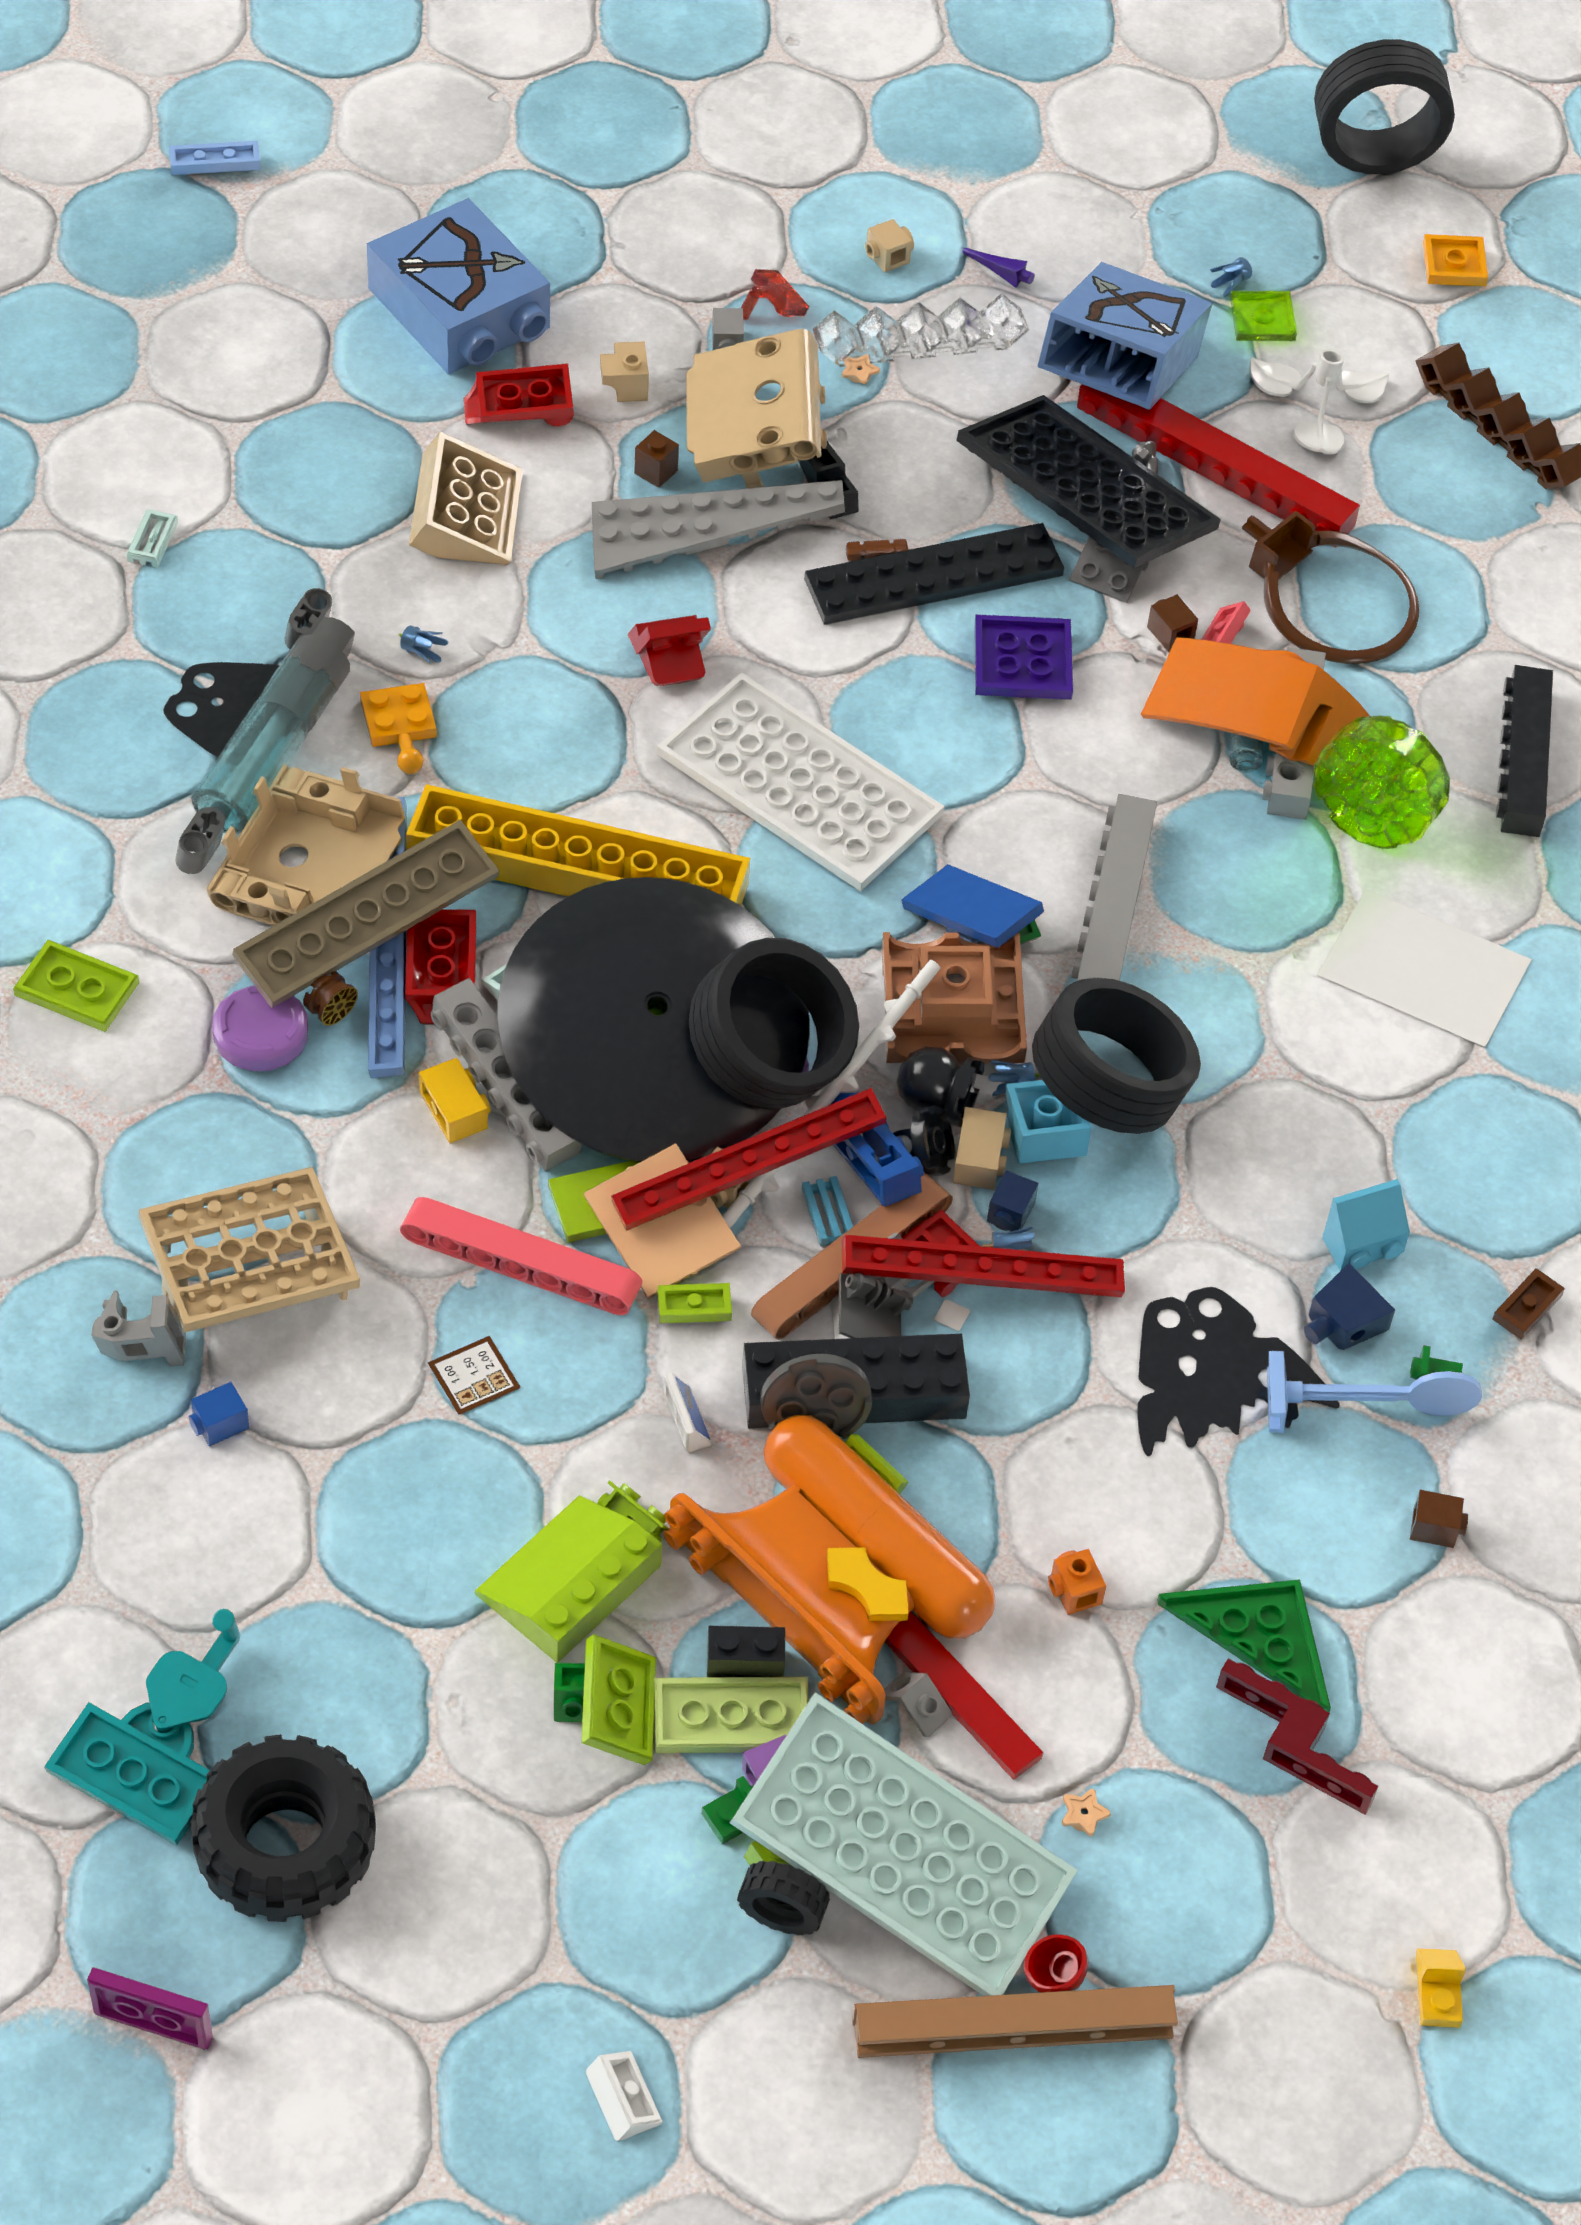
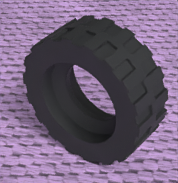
[737,1861,830,1936]

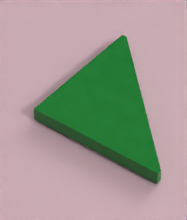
[1157,1579,1331,1712]

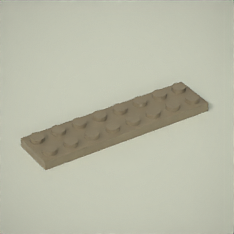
[232,820,499,1008]

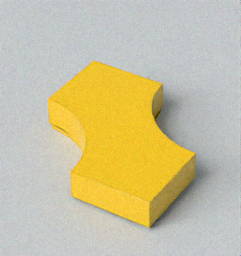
[827,1547,908,1621]

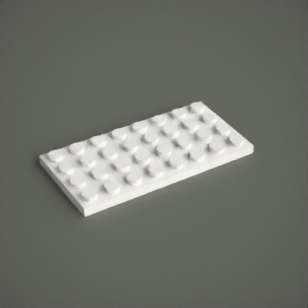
[657,672,945,892]

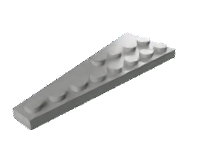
[592,480,845,579]

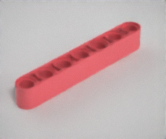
[400,1197,643,1315]

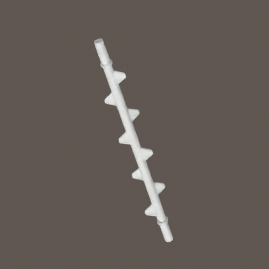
[722,960,941,1228]

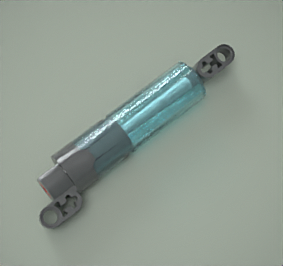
[175,588,355,874]

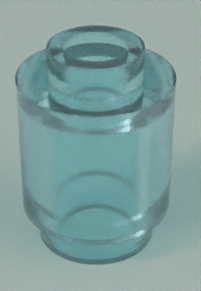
[1230,733,1264,773]

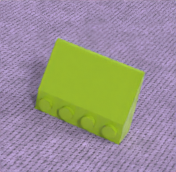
[475,1495,662,1663]

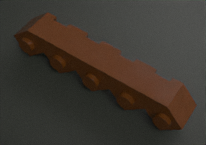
[1415,342,1581,489]

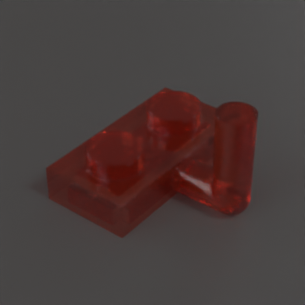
[741,269,810,320]

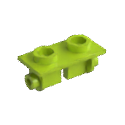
[597,1480,668,1542]

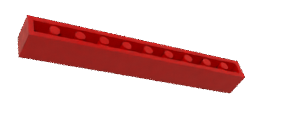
[1077,384,1360,548]

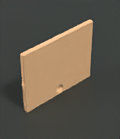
[583,1143,741,1299]

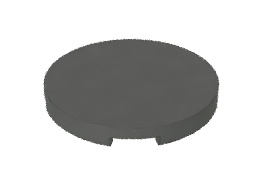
[760,1354,872,1439]

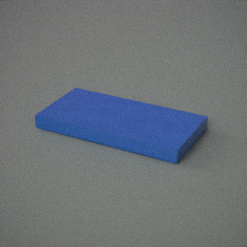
[901,864,1044,948]

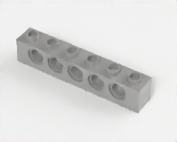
[1262,647,1326,820]
[431,978,582,1172]

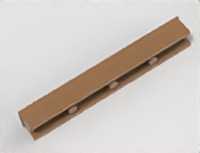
[852,1985,1178,2058]

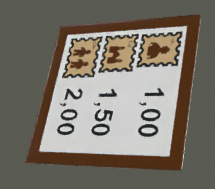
[427,1336,521,1415]

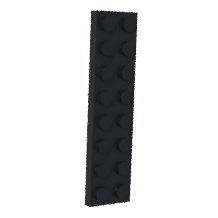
[804,523,1064,625]

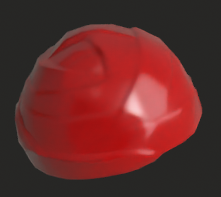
[1024,1934,1089,1993]

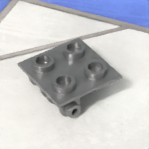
[1069,537,1150,603]

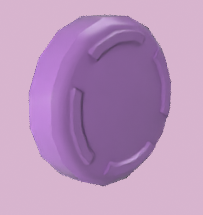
[213,986,308,1071]

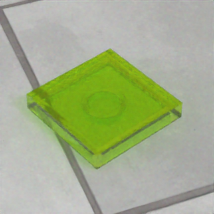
[1230,291,1297,341]

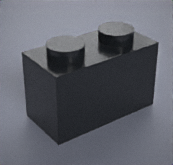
[707,1626,785,1677]

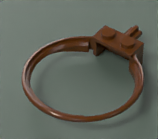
[1242,511,1420,664]

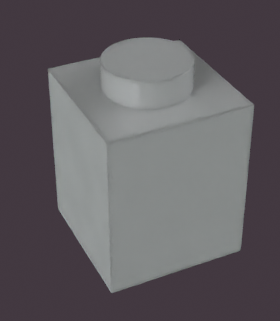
[712,308,744,350]

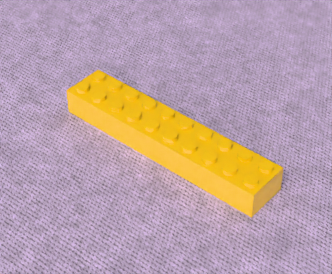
[406,784,751,906]

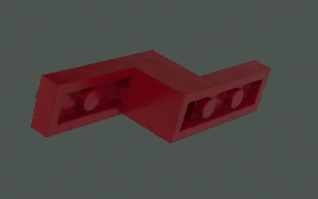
[1216,1658,1379,1815]

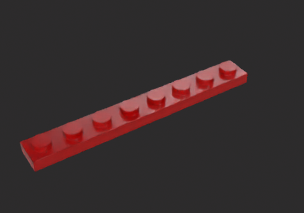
[611,1088,887,1231]
[842,1234,1125,1298]

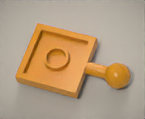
[360,683,437,774]

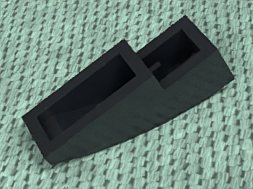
[798,441,859,520]

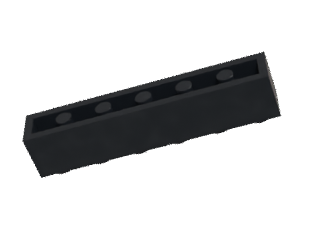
[1496,665,1553,837]

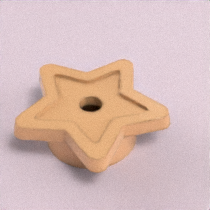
[841,354,880,384]
[1062,1789,1111,1836]

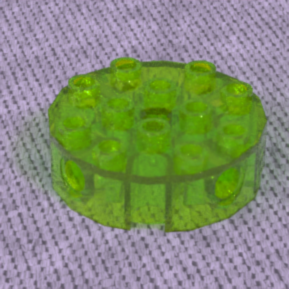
[1313,715,1450,849]

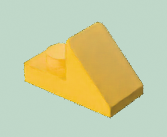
[1416,1948,1466,2028]

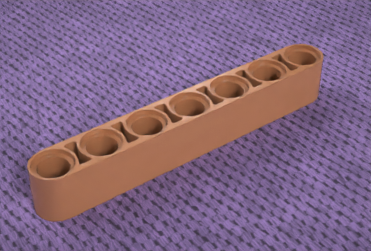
[751,1174,953,1340]

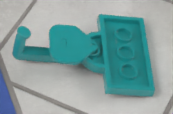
[44,1609,240,1846]

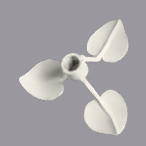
[1250,349,1389,454]

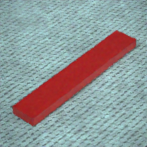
[885,1612,1044,1780]

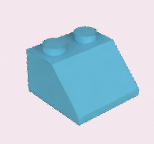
[1006,1080,1091,1164]
[1322,1179,1410,1271]

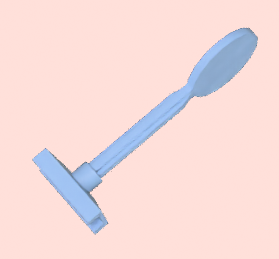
[1267,1351,1482,1433]

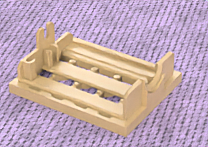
[139,1167,360,1333]

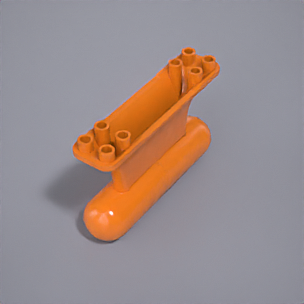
[663,1415,996,1724]

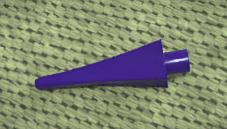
[962,248,1035,288]

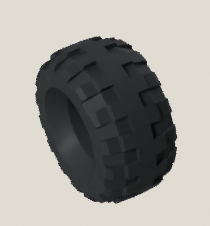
[191,1734,376,1922]

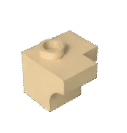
[600,341,649,402]

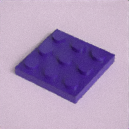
[974,614,1073,700]

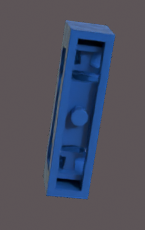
[832,1092,924,1207]

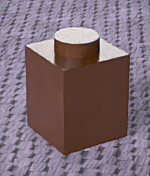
[634,430,679,488]
[1147,594,1199,652]
[1409,1490,1468,1548]

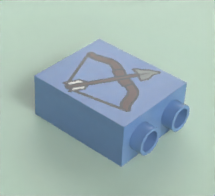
[367,198,550,375]
[1037,262,1213,409]

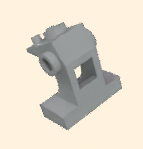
[91,1291,186,1366]

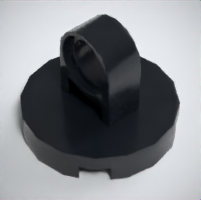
[893,1105,955,1177]

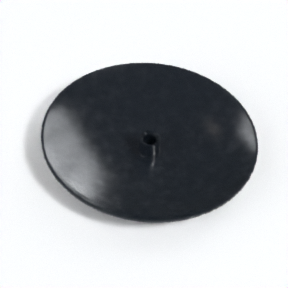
[497,877,810,1162]

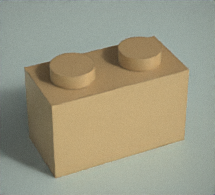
[953,1107,1011,1190]

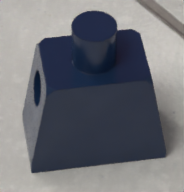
[1304,1264,1395,1350]

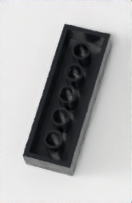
[742,1333,970,1429]

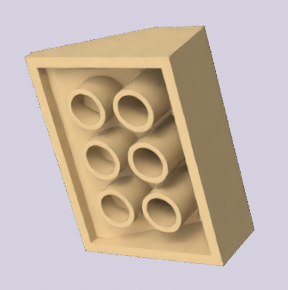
[409,432,523,565]

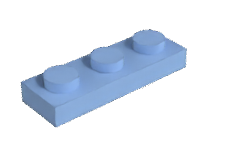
[169,141,261,175]

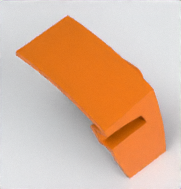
[1141,638,1378,781]

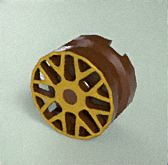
[303,971,358,1026]

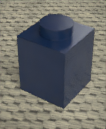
[987,1170,1039,1232]

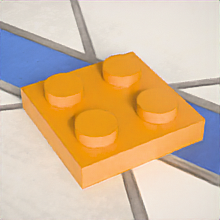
[1423,234,1488,287]

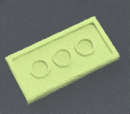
[654,1677,809,1753]

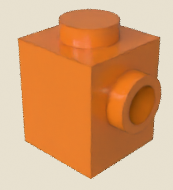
[1048,1548,1106,1615]

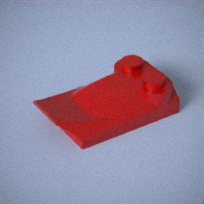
[463,363,574,427]
[405,909,476,1025]

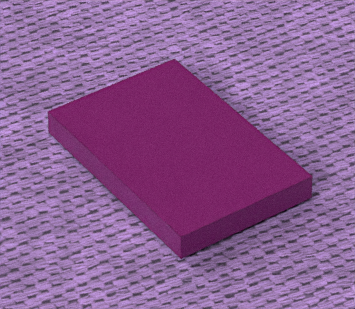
[87,1967,213,2050]

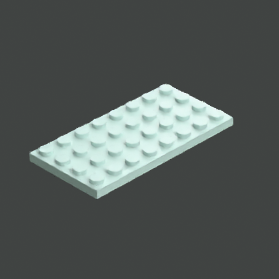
[730,1692,1078,1996]

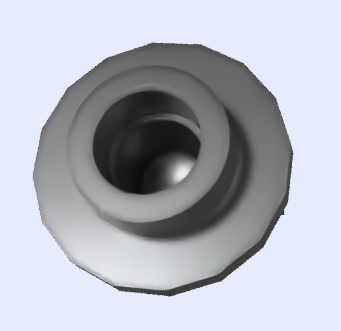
[1132,441,1158,475]

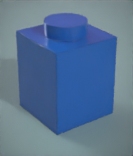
[188,1382,250,1447]

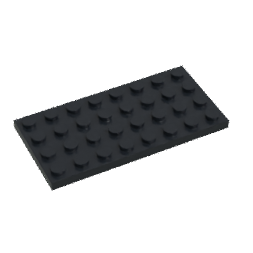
[956,395,1221,568]

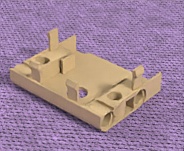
[686,329,827,488]
[207,764,405,926]

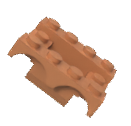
[882,932,1027,1063]

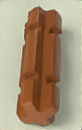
[846,539,908,561]

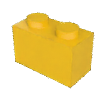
[419,1057,491,1144]

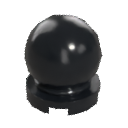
[896,1046,984,1127]

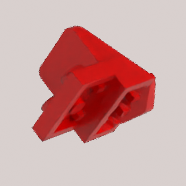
[628,615,711,686]

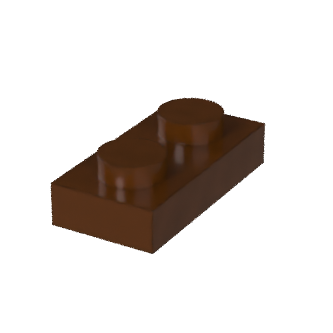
[1492,1268,1565,1340]

